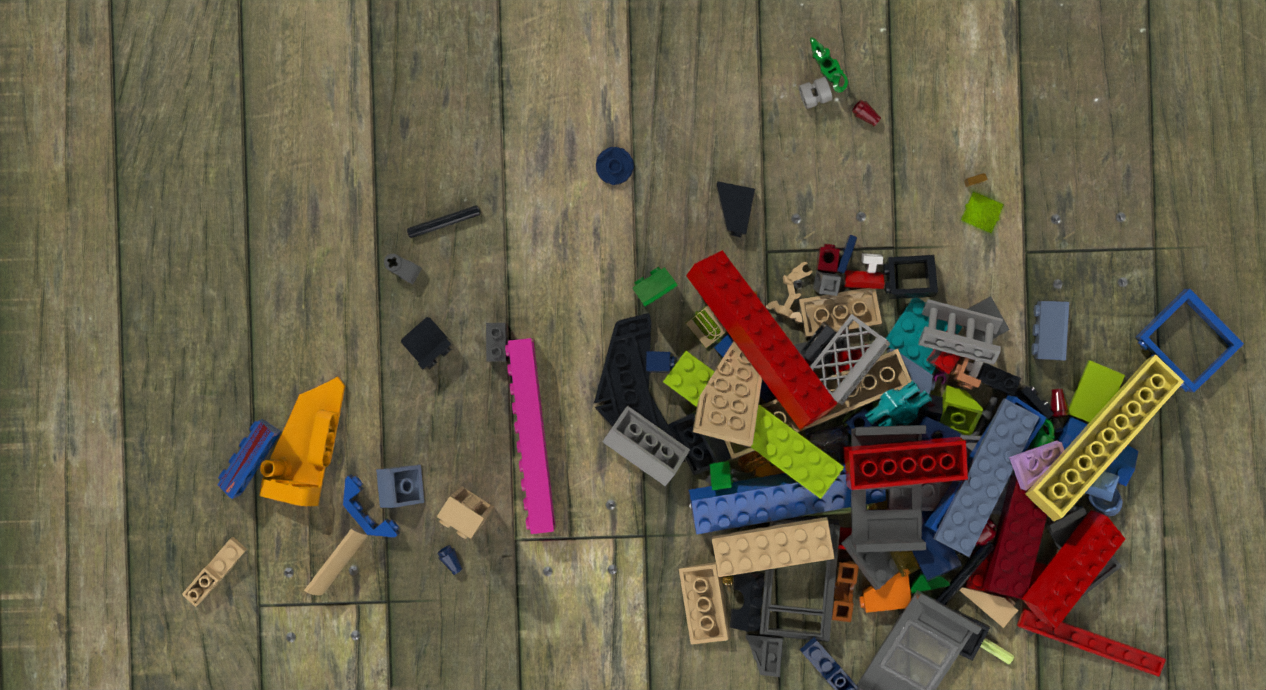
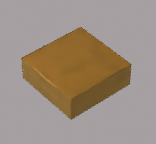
[964,173,988,187]

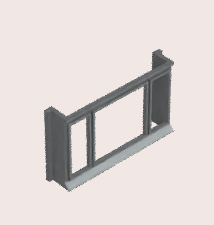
[759,516,840,642]

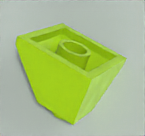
[940,385,983,435]

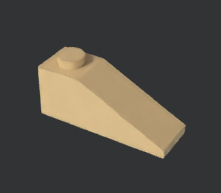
[959,586,1018,628]

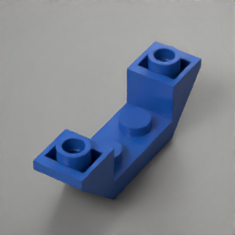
[343,474,400,537]

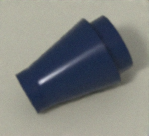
[437,545,463,575]

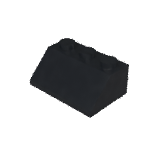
[668,411,732,475]

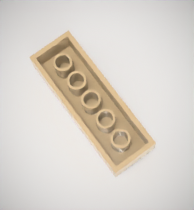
[437,486,494,539]
[712,517,834,577]

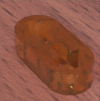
[738,451,770,472]

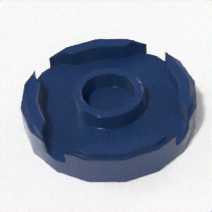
[596,147,634,185]

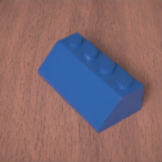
[1057,416,1138,486]

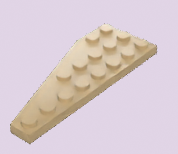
[693,341,762,447]

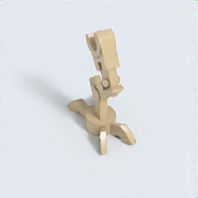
[766,262,812,324]

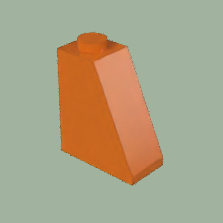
[859,567,911,613]

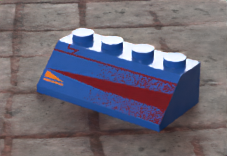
[217,419,282,499]

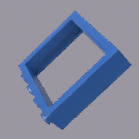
[1135,289,1244,392]

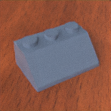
[1031,301,1069,360]

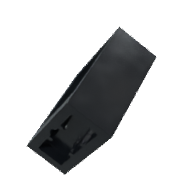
[883,255,938,299]

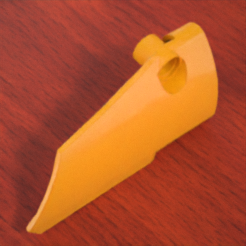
[259,376,345,506]

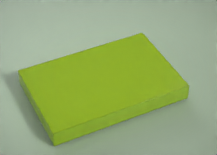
[1067,360,1125,423]

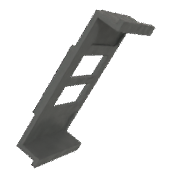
[851,425,926,552]

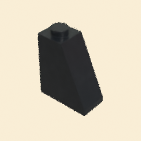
[716,181,755,238]

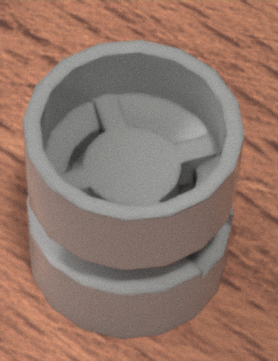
[799,77,832,109]

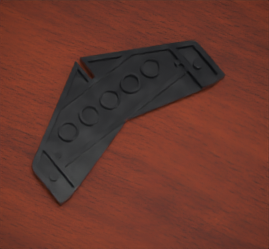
[594,313,686,463]

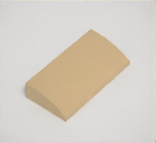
[799,288,882,339]
[304,525,368,596]
[679,562,731,644]

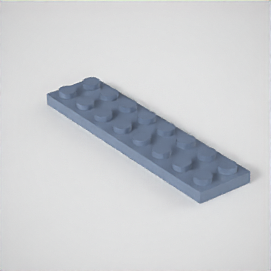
[933,399,1039,557]

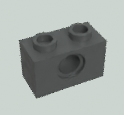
[486,323,507,362]

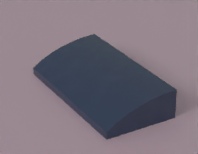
[911,511,962,582]

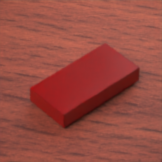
[844,270,884,289]

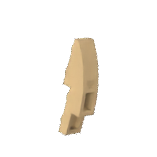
[182,537,247,607]

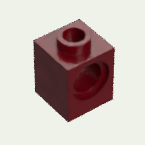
[816,244,840,273]

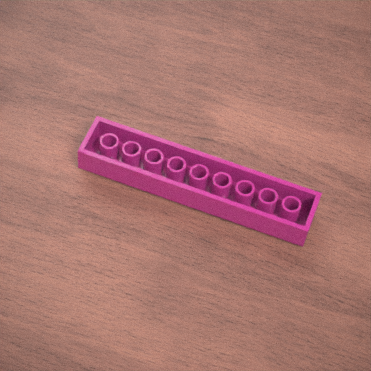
[505,338,556,534]

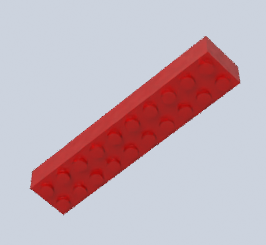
[686,250,838,430]

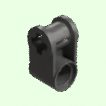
[384,254,422,284]

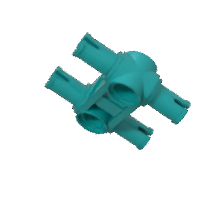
[865,380,932,426]

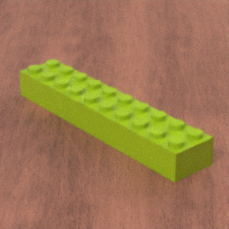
[663,351,845,499]

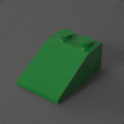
[632,267,678,308]

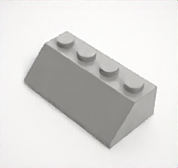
[602,406,690,486]

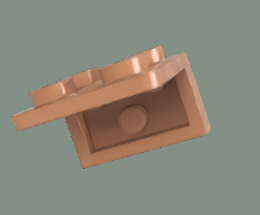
[949,356,981,390]

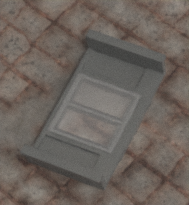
[857,590,982,690]

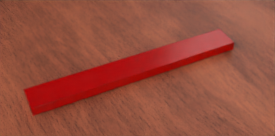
[1017,608,1166,677]

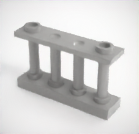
[918,299,1003,365]

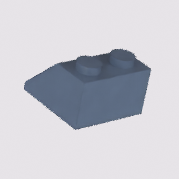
[376,465,424,508]

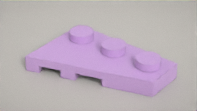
[1009,441,1064,490]

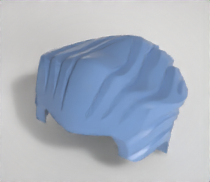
[1089,488,1123,516]

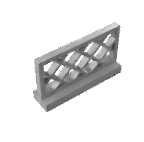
[810,314,890,405]

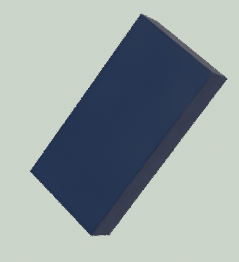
[837,235,857,274]

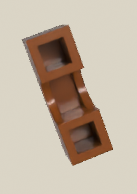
[832,560,859,622]

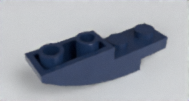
[799,637,858,690]

